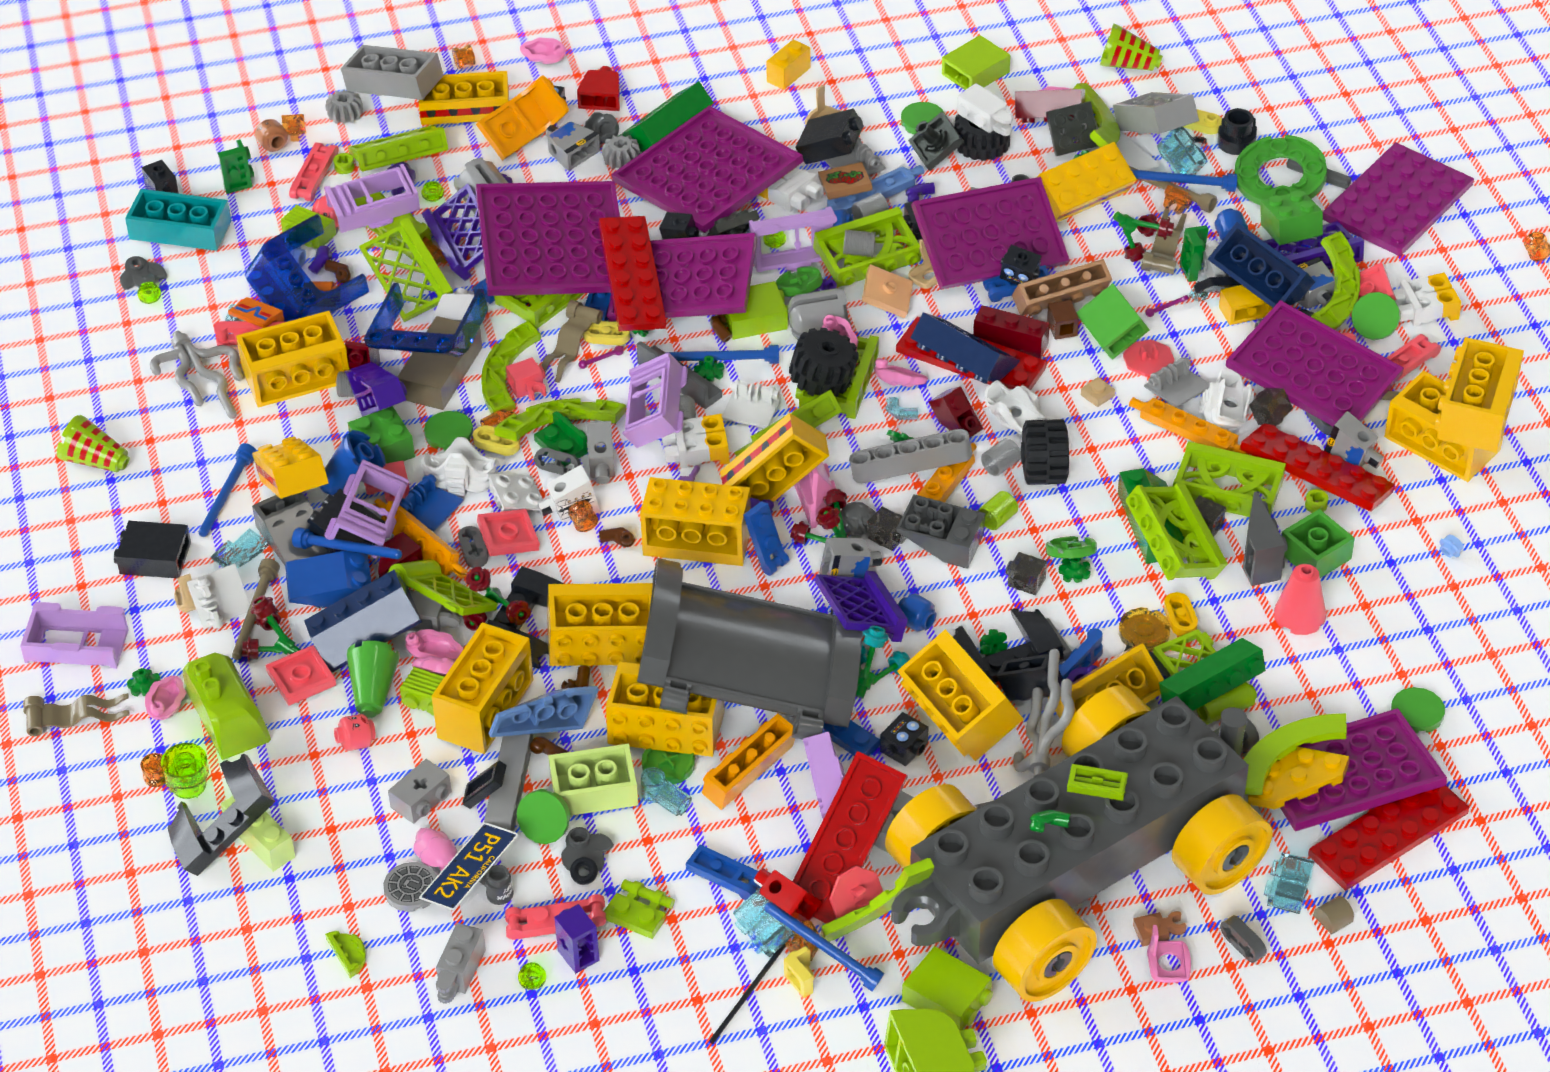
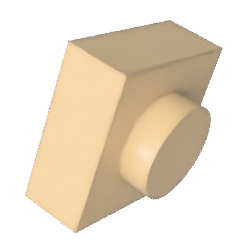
[1080,377,1115,407]

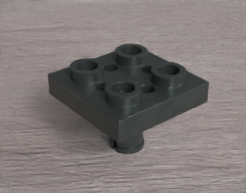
[1046,102,1098,156]
[908,112,964,171]
[706,210,760,236]

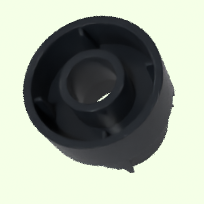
[1217,108,1257,155]

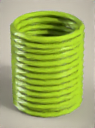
[978,491,1018,530]

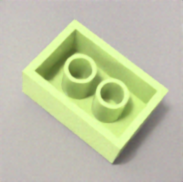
[548,743,638,816]

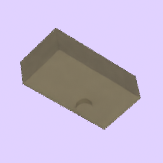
[397,316,483,410]

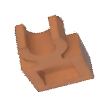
[1133,911,1187,947]

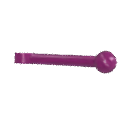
[1145,295,1189,317]
[578,346,624,369]

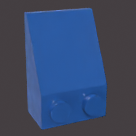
[285,551,371,607]

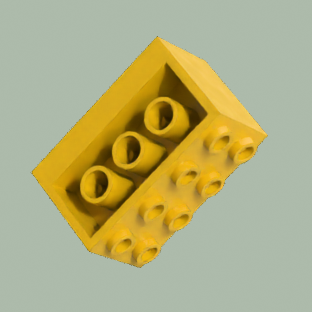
[236,311,349,408]
[1434,337,1524,453]
[1384,370,1506,482]
[640,477,751,566]
[547,583,652,666]
[431,622,534,754]
[897,629,1024,761]
[606,662,725,757]

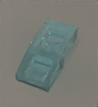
[210,528,269,568]

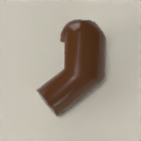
[325,259,351,283]
[709,314,733,343]
[599,527,635,547]
[561,665,591,689]
[530,736,569,755]

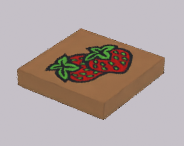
[818,162,873,200]

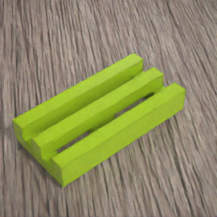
[1067,764,1128,801]

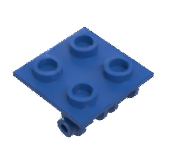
[400,474,464,532]

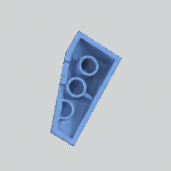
[488,686,599,737]

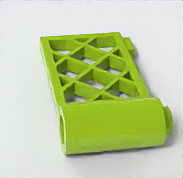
[388,559,498,616]
[1153,629,1257,725]

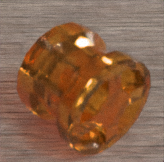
[452,44,476,69]
[1523,232,1550,261]
[568,500,598,532]
[140,753,170,787]

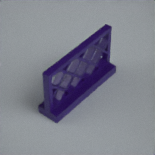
[421,183,483,281]
[1264,221,1364,270]
[814,570,908,642]

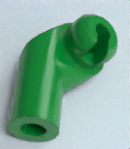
[1029,810,1071,833]

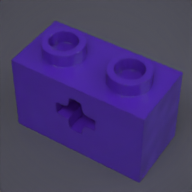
[554,904,600,974]

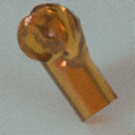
[480,409,516,427]

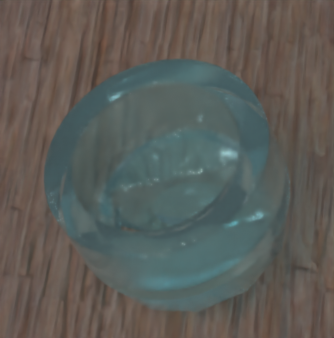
[1189,281,1209,302]

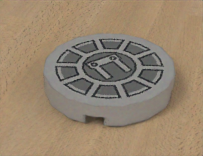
[383,862,437,912]

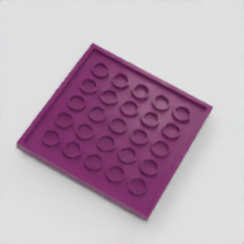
[611,105,804,233]
[475,181,620,296]

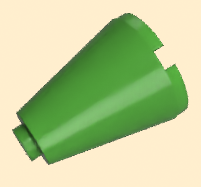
[347,641,400,718]

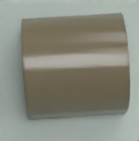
[1313,896,1354,935]

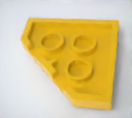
[1248,746,1349,810]

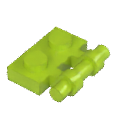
[604,879,675,940]

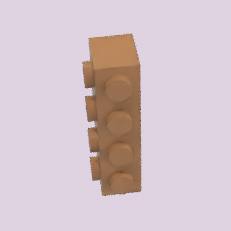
[1012,259,1113,316]

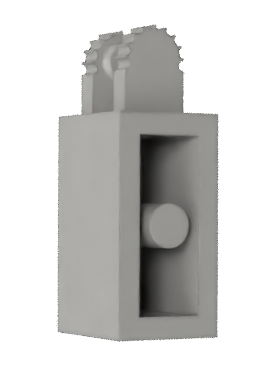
[408,589,461,632]
[435,923,486,1004]

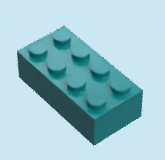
[125,189,232,251]

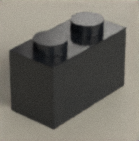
[997,654,1063,701]

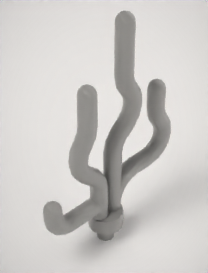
[149,330,243,419]
[1013,649,1075,778]

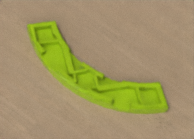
[1073,83,1120,147]
[1311,231,1360,330]
[481,320,541,418]
[494,398,626,442]
[1243,713,1347,795]
[820,858,934,942]

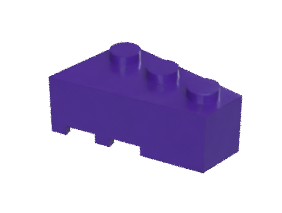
[345,362,407,417]

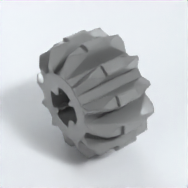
[325,89,363,125]
[602,134,640,169]

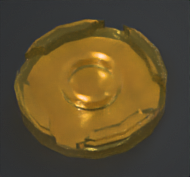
[1118,607,1171,651]

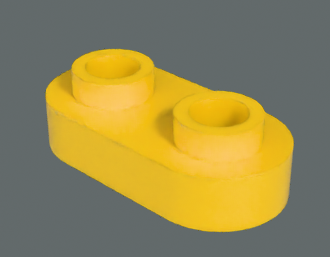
[1164,592,1198,636]

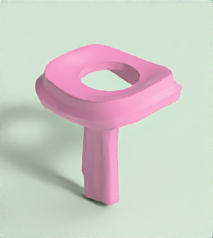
[1147,925,1191,983]

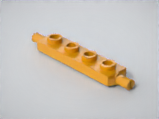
[1129,397,1249,455]
[918,441,977,502]
[373,498,468,579]

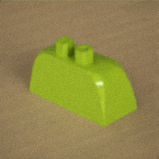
[183,652,271,760]
[884,1009,987,1072]

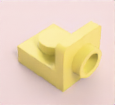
[784,946,814,998]

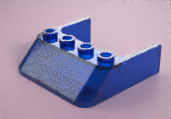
[245,214,369,322]
[364,283,488,357]

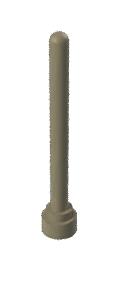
[1129,166,1217,213]
[232,558,280,660]

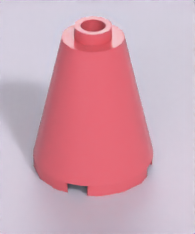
[1274,564,1326,635]

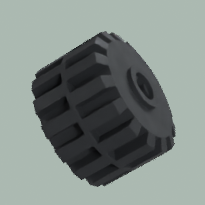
[789,327,859,397]
[1021,419,1069,485]

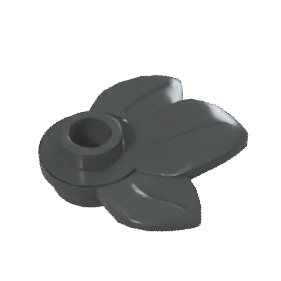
[120,256,167,293]
[561,827,614,871]

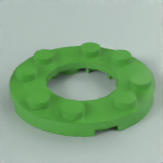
[1235,135,1327,205]

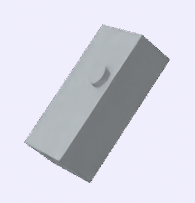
[340,44,444,100]
[1113,92,1199,135]

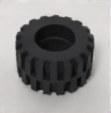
[954,114,1011,161]

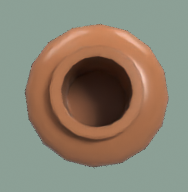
[255,119,288,152]

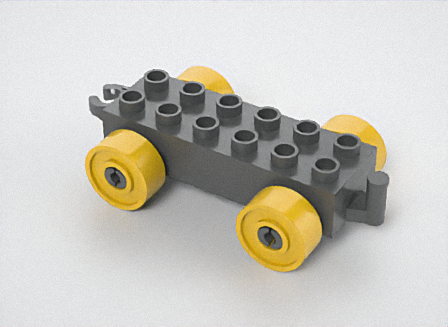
[885,685,1273,1002]

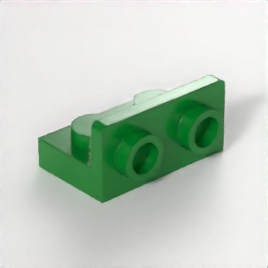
[217,139,254,194]
[1179,225,1209,282]
[534,411,588,467]

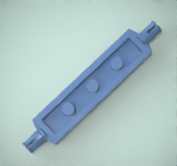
[820,165,925,214]

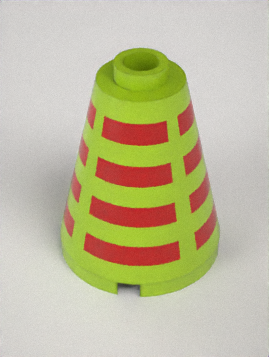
[1099,23,1163,71]
[57,414,130,473]

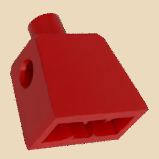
[577,66,620,111]
[754,868,823,925]

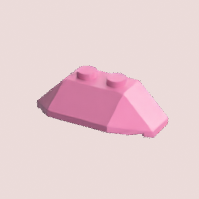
[794,462,836,529]

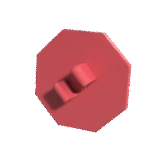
[1123,339,1175,377]
[829,866,883,919]

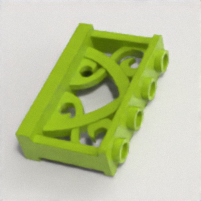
[813,206,921,288]
[494,293,585,329]
[795,335,879,419]
[1173,441,1286,517]
[1126,483,1228,581]

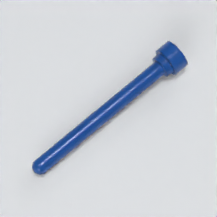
[1131,169,1237,192]
[666,345,779,364]
[198,443,257,537]
[292,527,402,559]
[764,902,885,992]

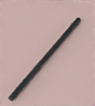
[709,943,786,1044]

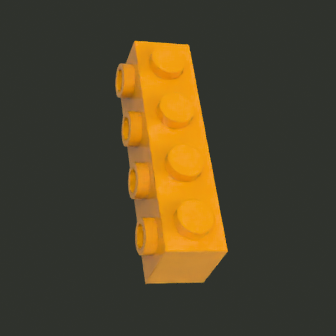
[702,713,795,810]

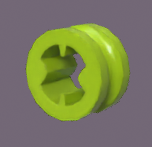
[333,153,355,174]
[1305,489,1329,513]

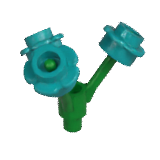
[856,626,910,699]

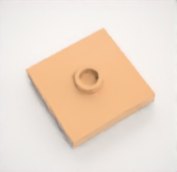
[861,264,913,318]

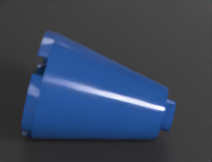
[319,430,386,495]

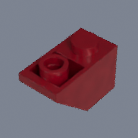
[345,341,381,370]
[928,386,984,438]
[378,531,423,578]

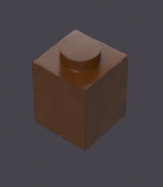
[1047,300,1079,340]

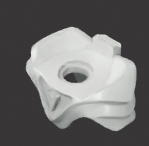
[1199,368,1254,432]
[985,380,1047,435]
[422,437,497,496]

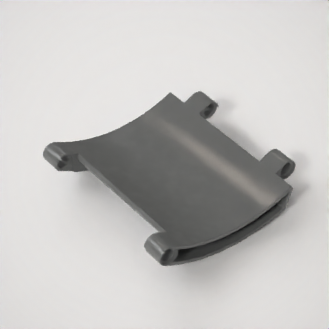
[637,558,862,740]

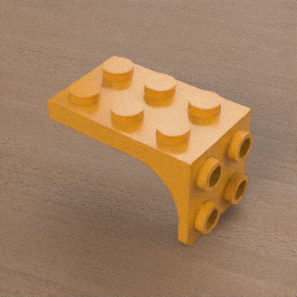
[476,75,569,161]

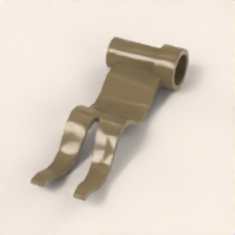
[1141,209,1187,275]
[541,300,603,383]
[23,693,130,736]

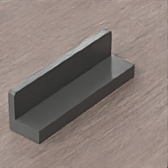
[636,341,722,409]

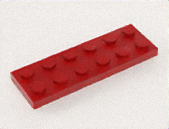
[598,216,667,331]
[896,316,1047,390]
[1239,423,1396,512]
[793,751,908,924]
[1308,786,1470,891]

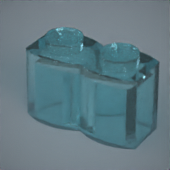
[1157,127,1208,175]
[1263,852,1315,914]
[733,890,794,957]

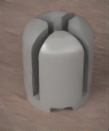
[453,157,508,214]
[787,288,851,340]

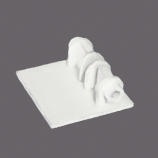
[722,380,782,428]
[487,473,543,512]
[187,563,250,630]

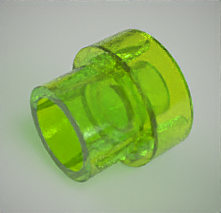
[161,743,209,799]

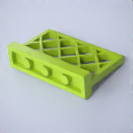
[348,125,449,172]
[359,217,453,322]
[734,390,842,457]

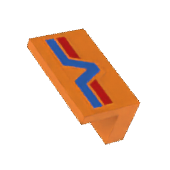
[228,297,284,328]

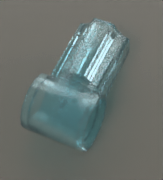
[641,767,692,816]

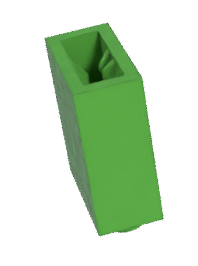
[1076,283,1150,360]

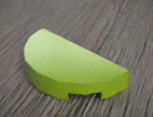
[325,931,366,979]

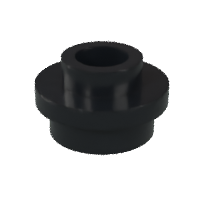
[570,857,598,885]

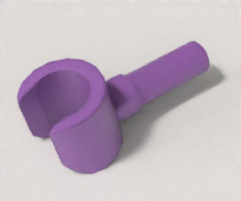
[680,465,700,482]

